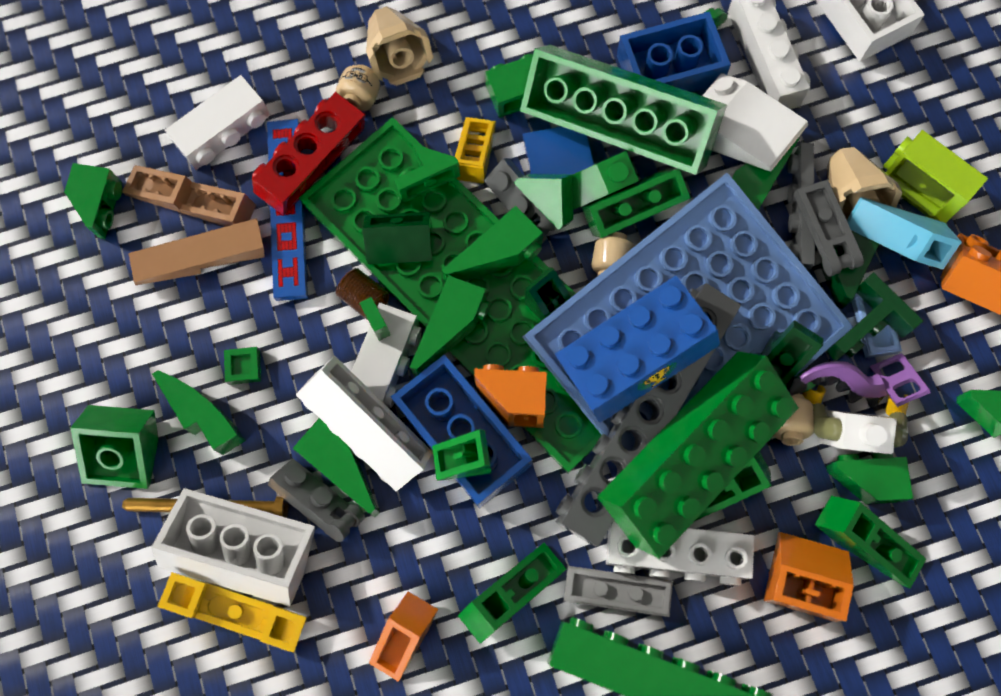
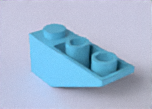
[847,197,962,269]

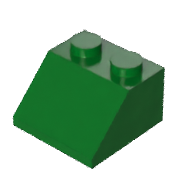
[70,405,158,489]

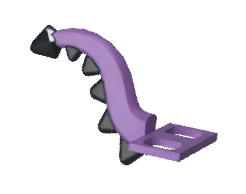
[787,353,930,408]

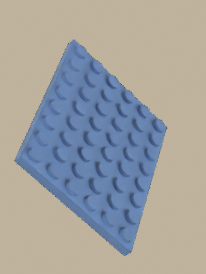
[523,173,853,451]

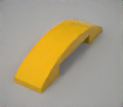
[158,572,307,653]

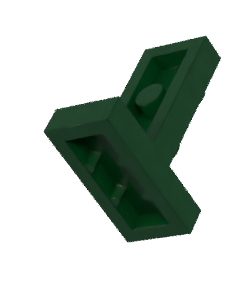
[826,272,923,361]

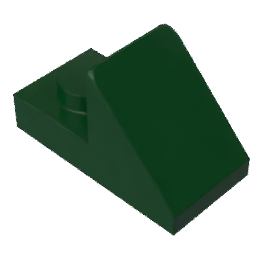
[761,320,824,386]

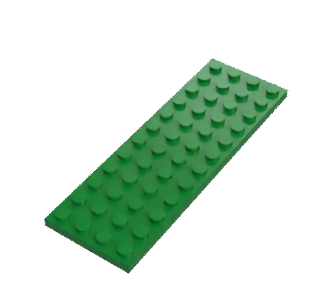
[299,117,601,474]

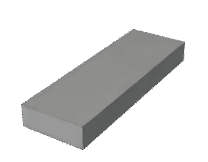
[563,566,673,617]

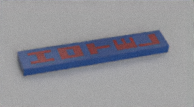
[267,119,308,301]

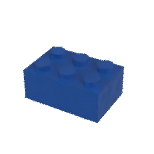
[617,11,731,93]

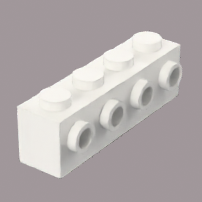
[728,0,810,109]
[296,356,433,491]
[606,520,754,586]

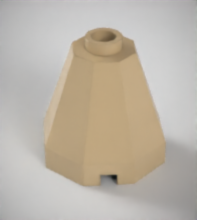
[366,6,433,86]
[827,147,902,220]

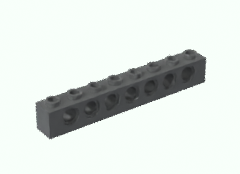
[556,283,741,547]

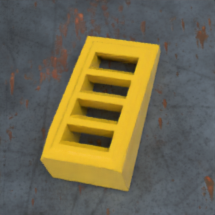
[455,117,496,184]

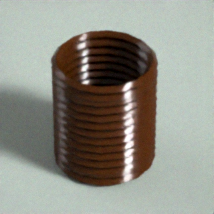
[336,268,390,320]

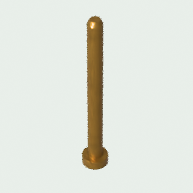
[122,496,288,518]

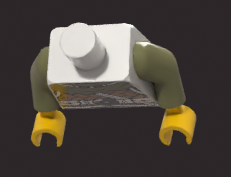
[802,385,909,454]

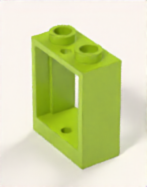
[883,130,988,223]

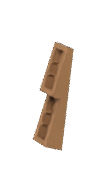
[122,165,256,227]
[129,218,265,286]

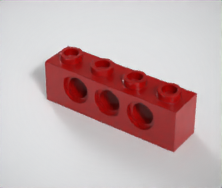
[252,92,365,216]

